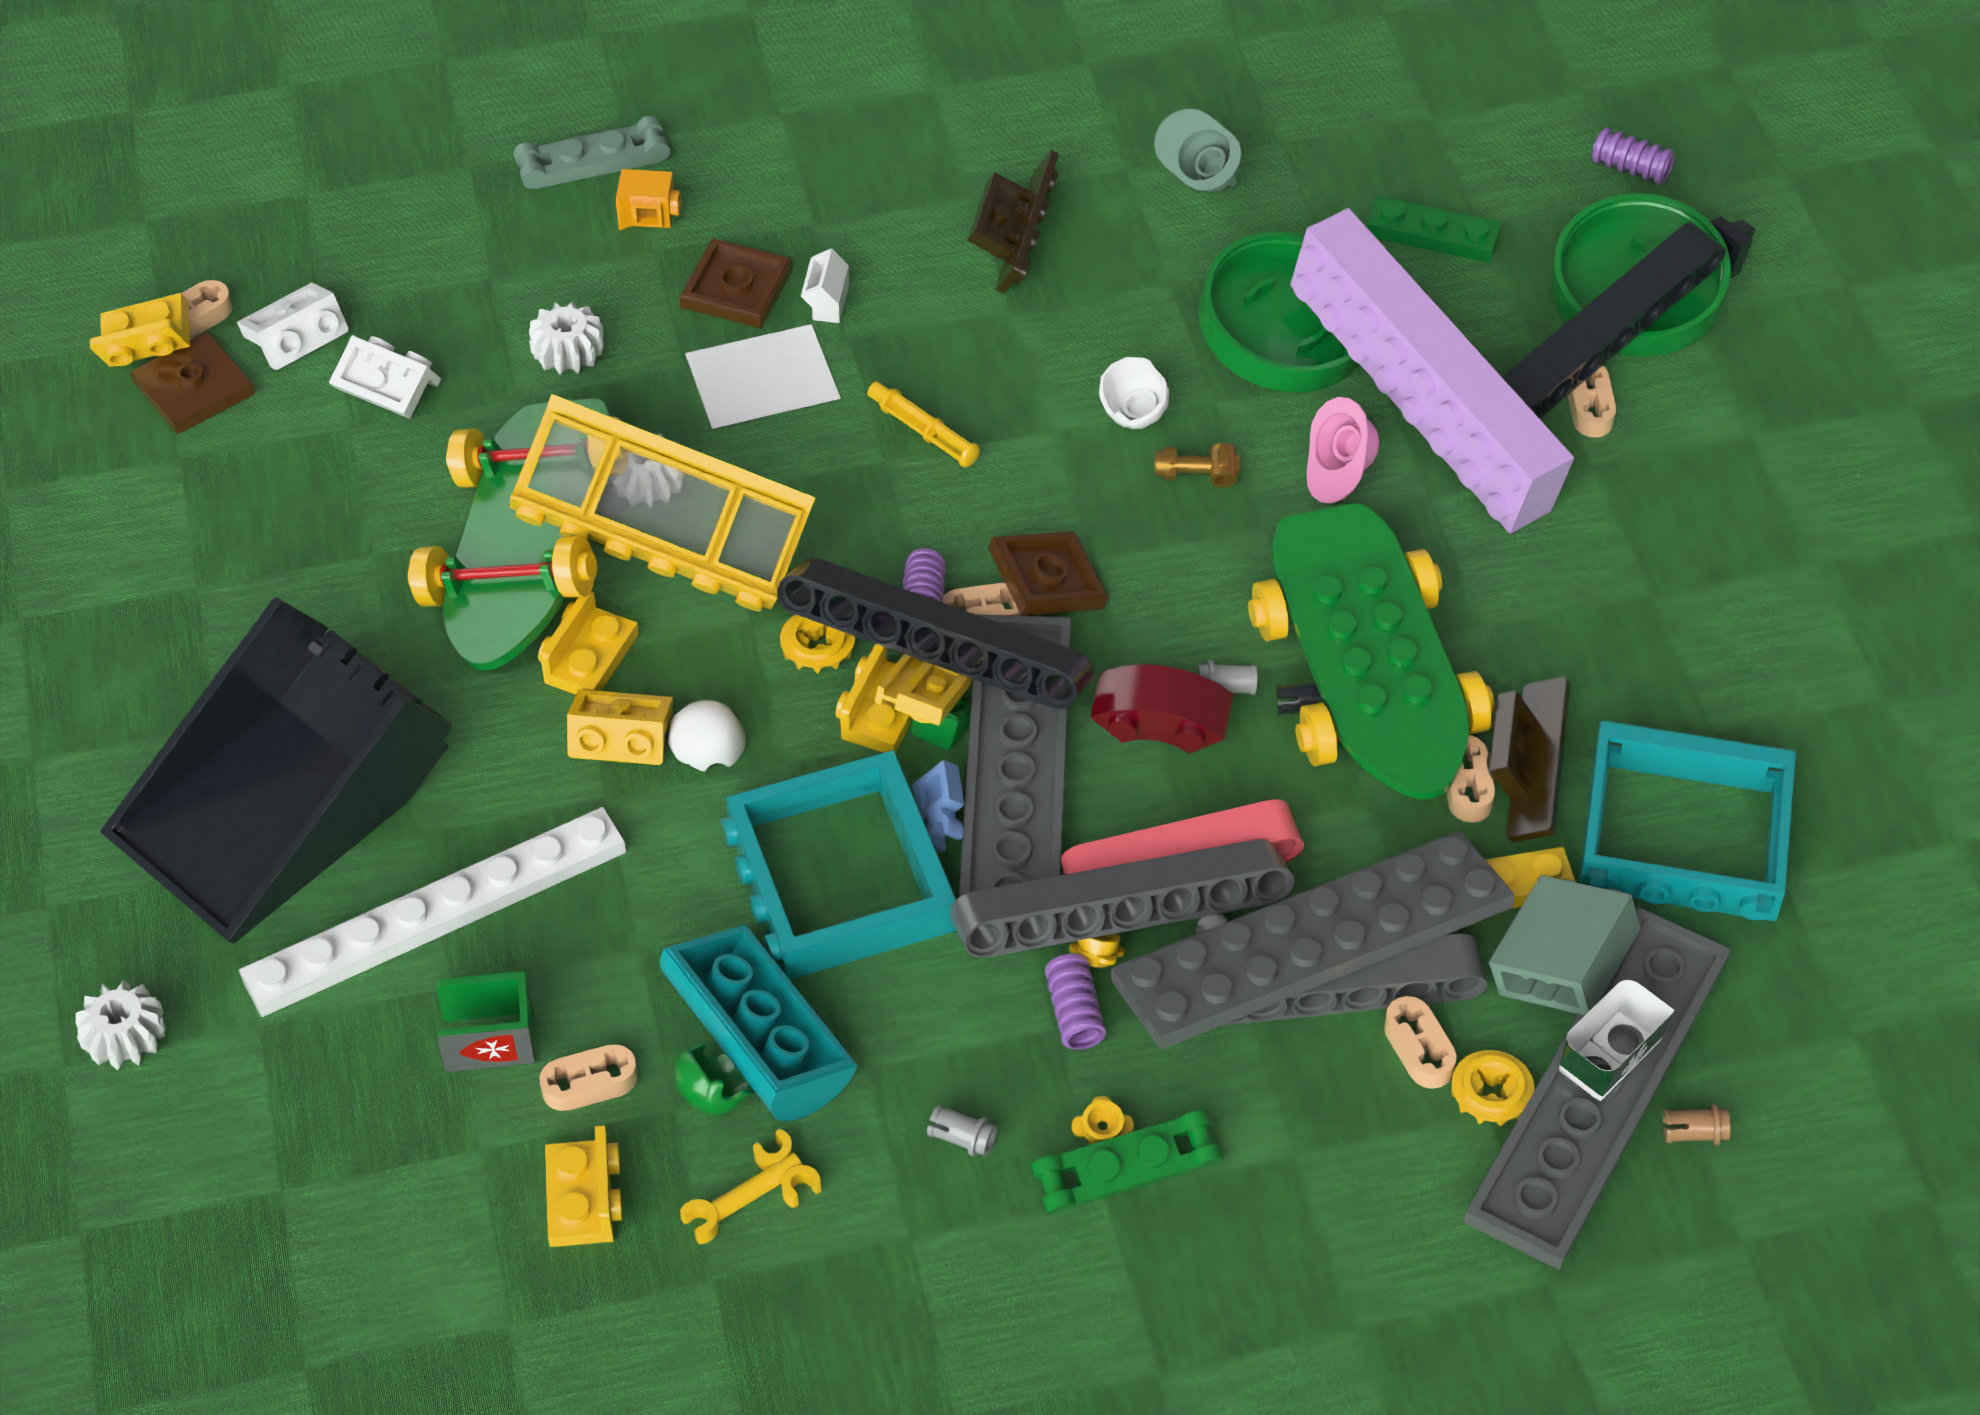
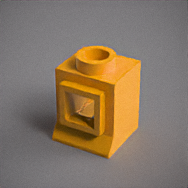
[616,169,682,230]

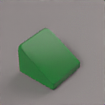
[910,698,971,750]

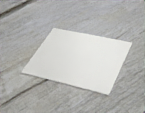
[685,324,841,429]

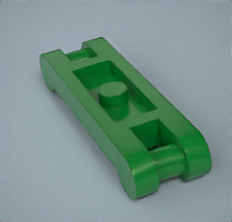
[1030,1109,1224,1215]

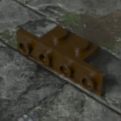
[967,150,1059,294]
[1487,676,1571,843]

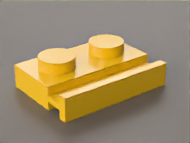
[874,654,972,726]

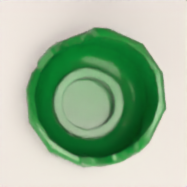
[674,1043,755,1117]

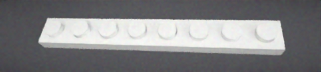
[239,807,626,1017]

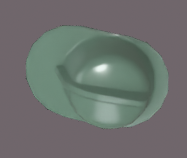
[1154,109,1242,192]

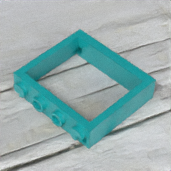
[1578,720,1796,922]
[720,750,956,980]

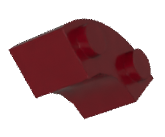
[1090,664,1234,754]

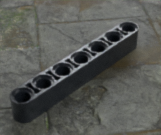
[1502,222,1726,419]
[777,557,1094,709]

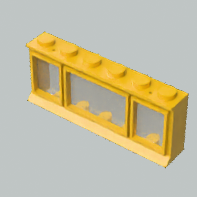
[509,394,815,611]

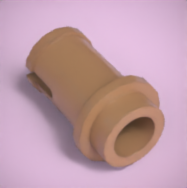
[1663,1104,1730,1146]

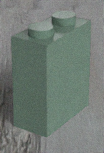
[1489,875,1641,1016]

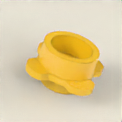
[1069,933,1125,968]
[1071,1096,1134,1144]

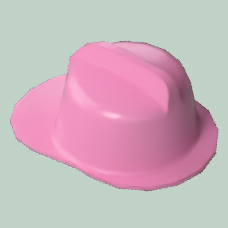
[1307,397,1379,504]

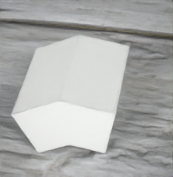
[801,248,849,323]

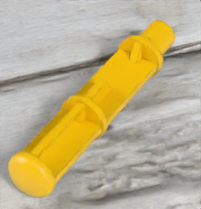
[867,381,980,468]

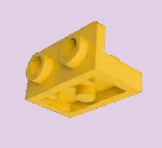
[90,293,190,367]
[538,591,639,695]
[836,644,912,754]
[567,689,673,765]
[545,1125,622,1247]

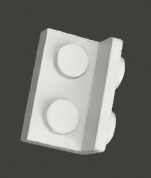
[237,282,348,370]
[329,335,441,419]

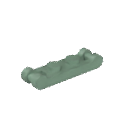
[513,116,670,189]

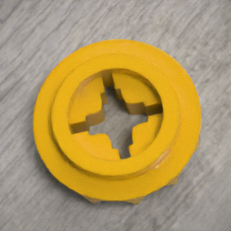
[780,614,855,674]
[1451,1050,1535,1127]

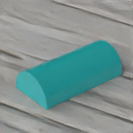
[660,924,858,1121]

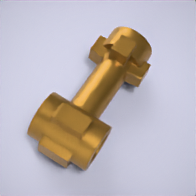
[1154,443,1241,488]

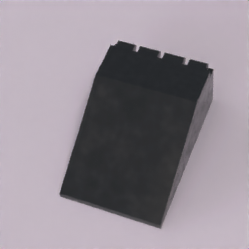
[100,597,452,944]

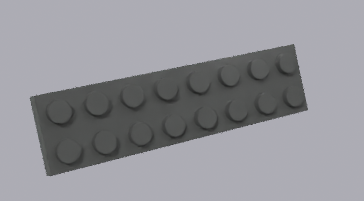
[957,614,1071,939]
[1111,831,1514,1050]
[1463,907,1732,1270]

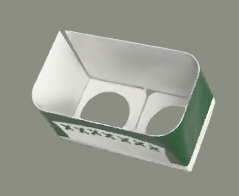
[1559,980,1674,1101]

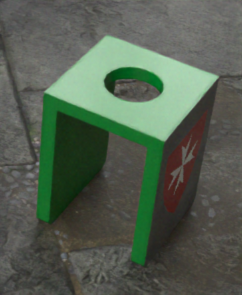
[436,970,535,1072]

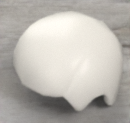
[1099,357,1169,429]
[668,700,746,772]

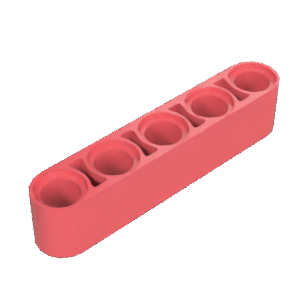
[1060,799,1304,875]

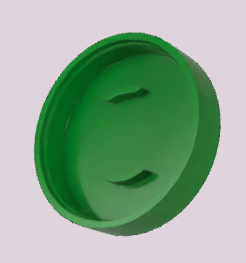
[1551,193,1731,357]
[1198,231,1359,393]

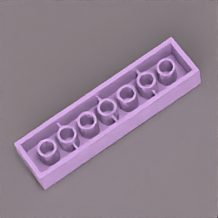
[1290,208,1574,534]

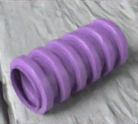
[1592,127,1675,185]
[902,548,946,603]
[1044,953,1107,1050]

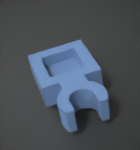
[912,760,964,853]

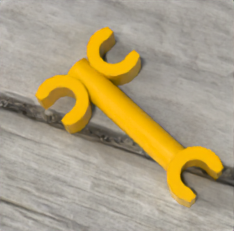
[680,1129,821,1244]

